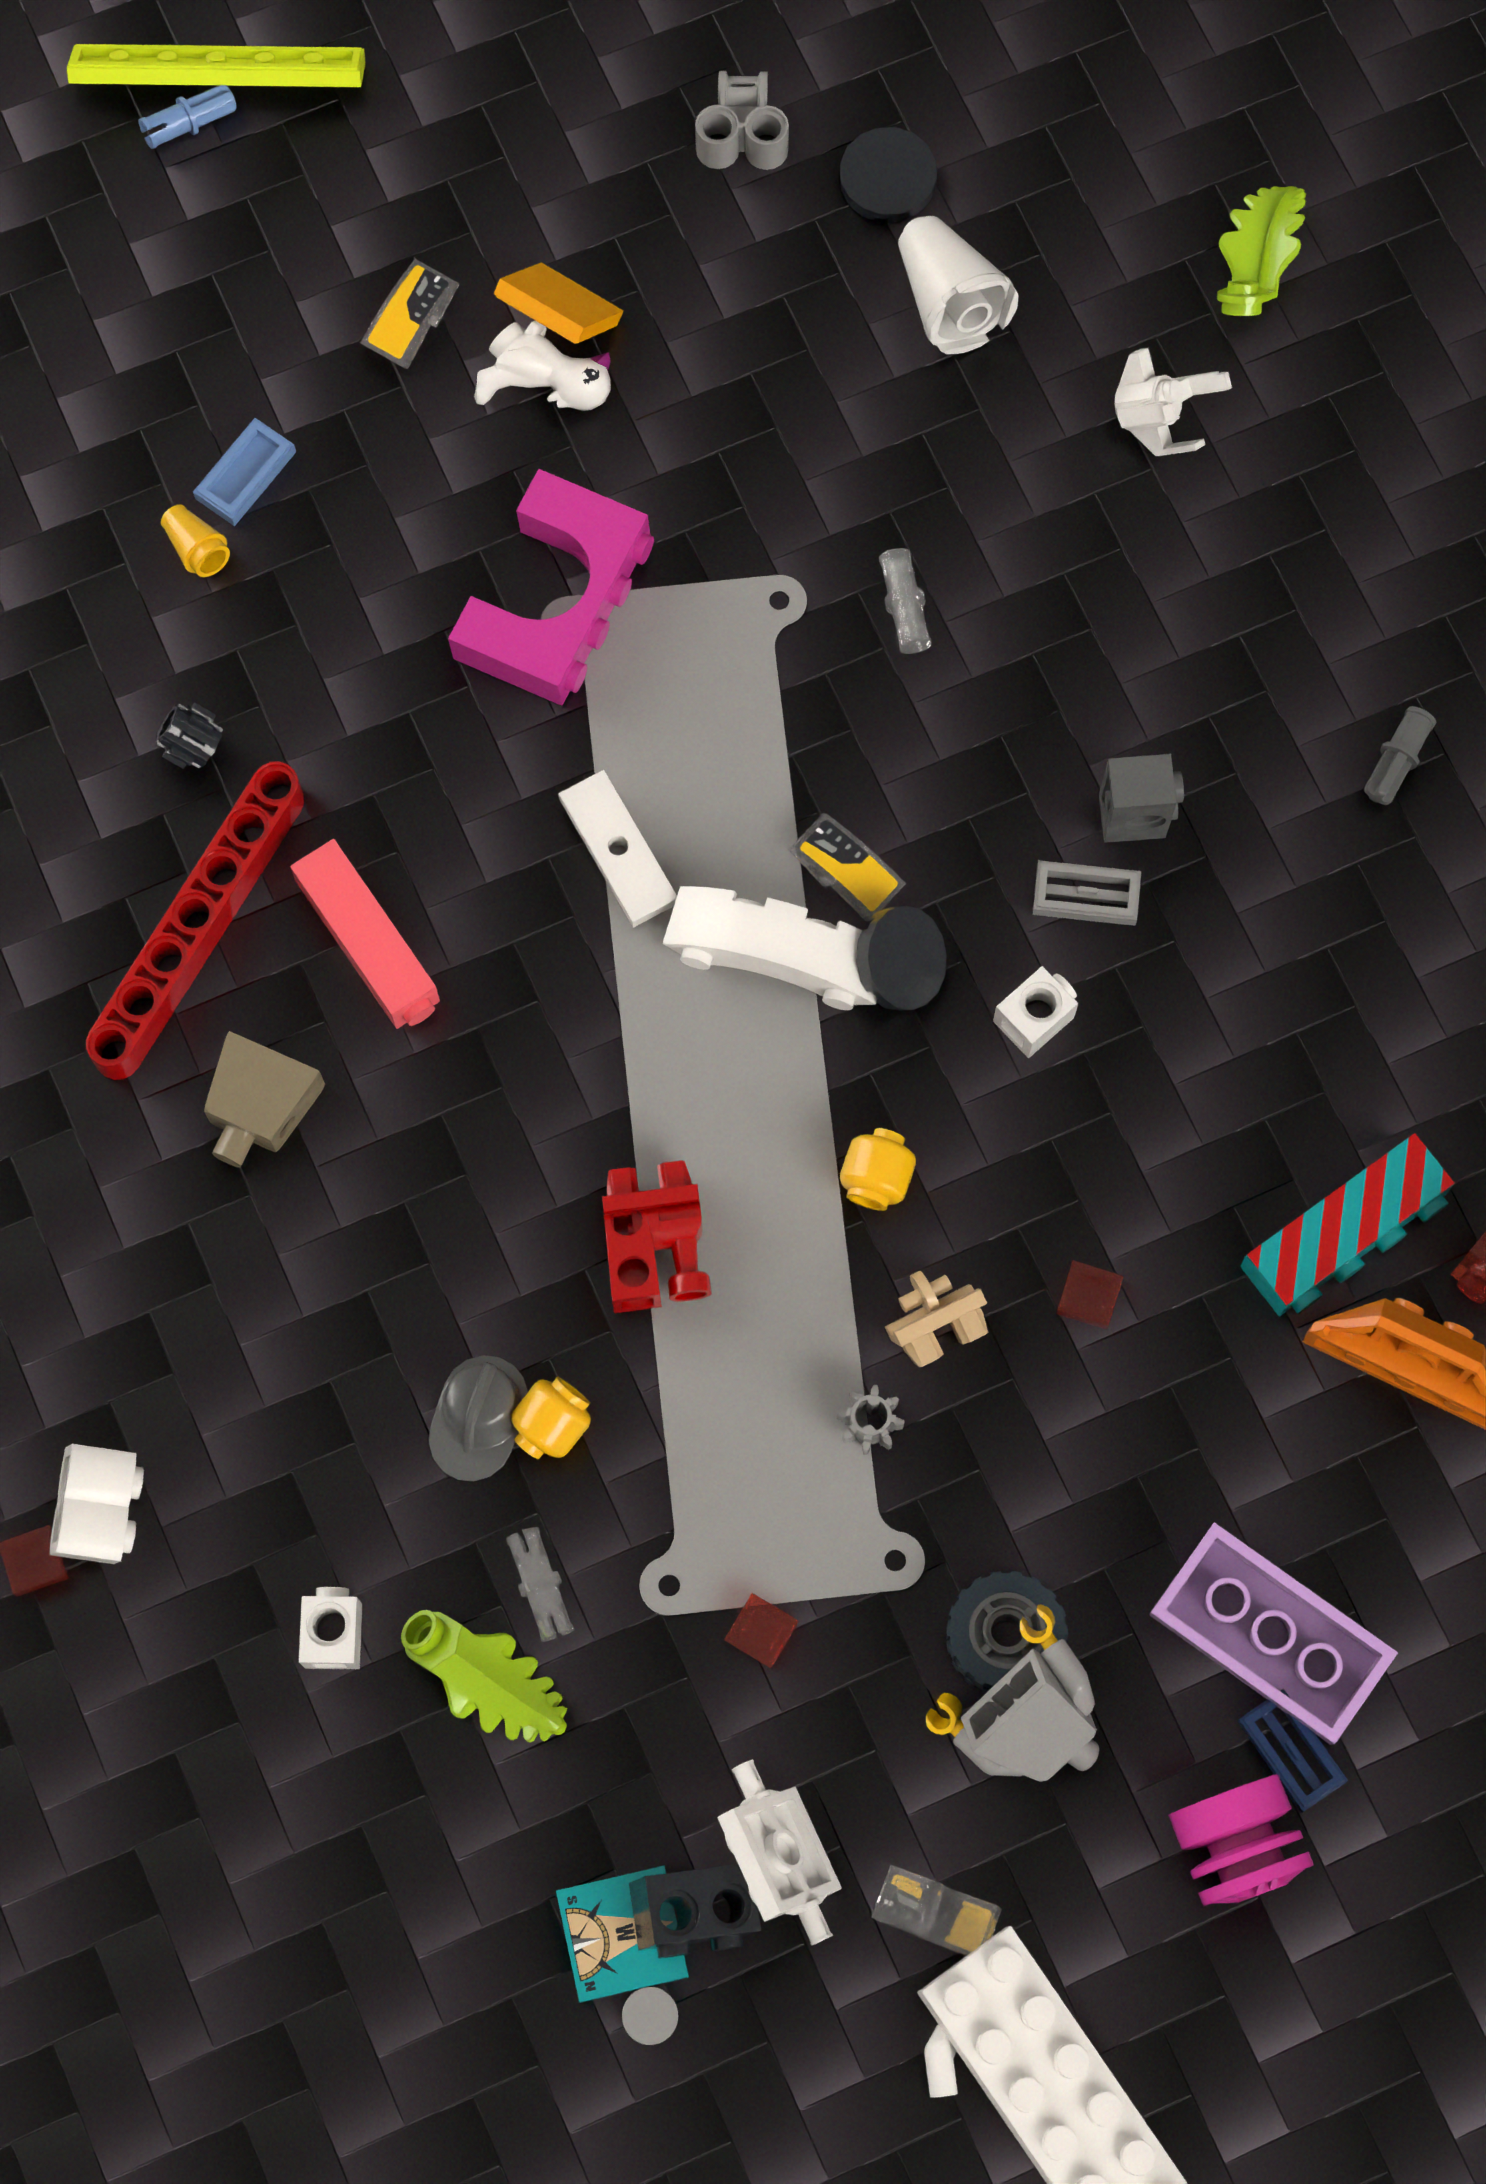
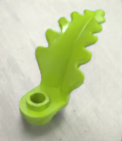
[1217,186,1306,316]
[401,1610,567,1743]

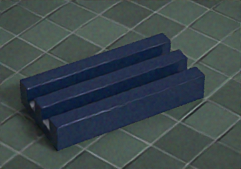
[1237,1688,1348,1813]

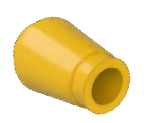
[161,504,230,577]

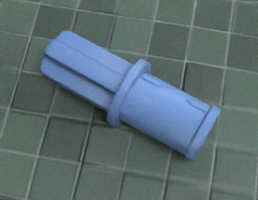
[138,85,237,149]

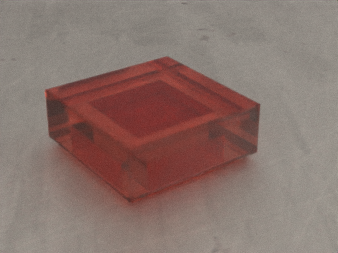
[1056,1260,1124,1330]
[0,1525,69,1596]
[724,1593,800,1669]

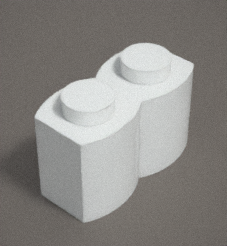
[49,1444,144,1564]

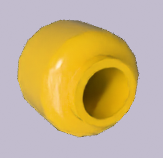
[840,1128,916,1211]
[511,1377,591,1459]

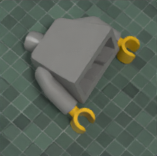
[926,1604,1099,1782]

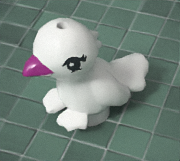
[474,320,611,411]

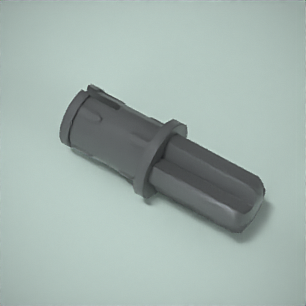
[1364,706,1437,805]

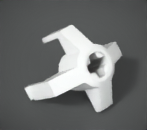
[1114,348,1232,456]

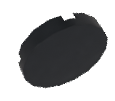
[840,127,937,222]
[856,905,947,1011]

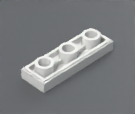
[558,770,677,928]

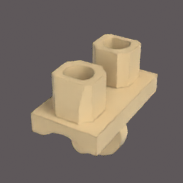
[885,1271,988,1367]

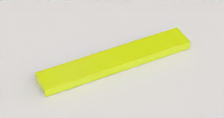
[67,44,365,87]

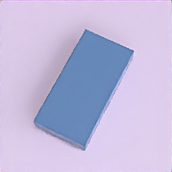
[193,418,296,526]

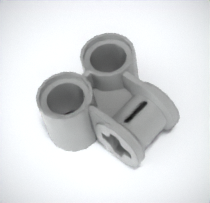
[695,71,789,170]

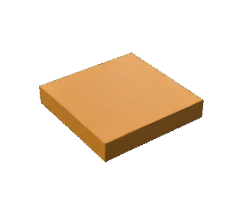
[494,262,623,344]

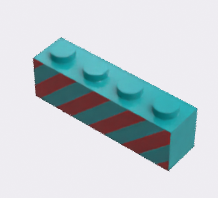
[1240,1133,1455,1317]

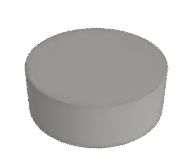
[622,1987,678,2045]

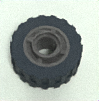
[946,1571,1068,1694]

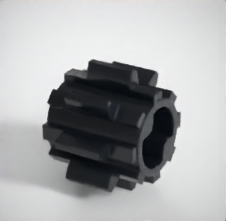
[155,702,223,769]

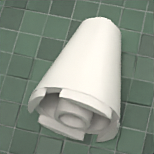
[898,216,1019,354]

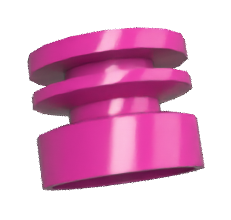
[1168,1774,1314,1906]

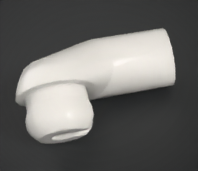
[924,2024,958,2097]

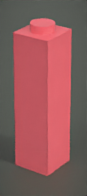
[290,838,440,1029]

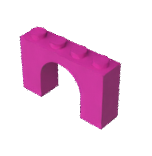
[448,469,654,706]

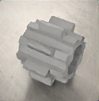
[837,1385,904,1455]

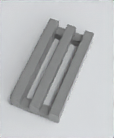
[1032,860,1141,926]

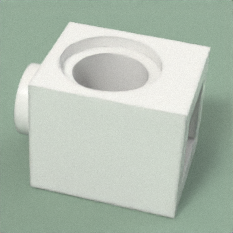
[993,966,1078,1058]
[299,1587,362,1669]

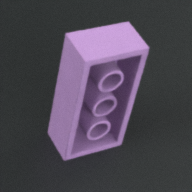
[1149,1522,1398,1745]

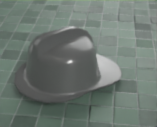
[429,1355,528,1482]

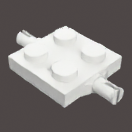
[717,1759,842,1946]

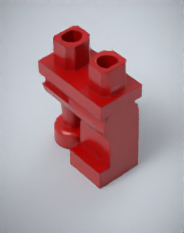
[602,1160,712,1313]

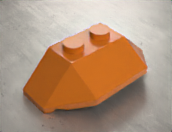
[1302,1298,1486,1430]

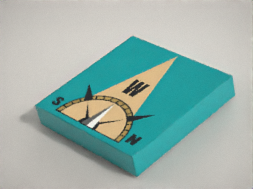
[556,1865,689,2003]

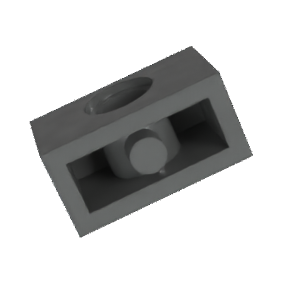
[1099,754,1184,843]

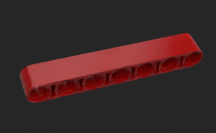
[86,761,304,1080]

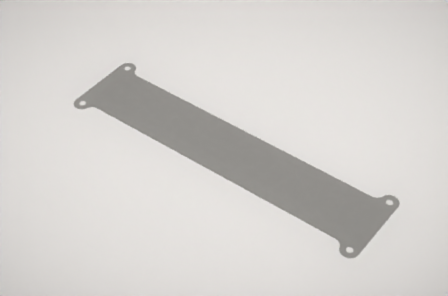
[541,575,925,1615]

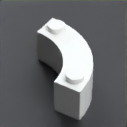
[662,886,877,1010]

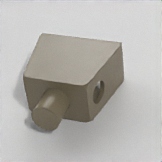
[204,1031,325,1167]

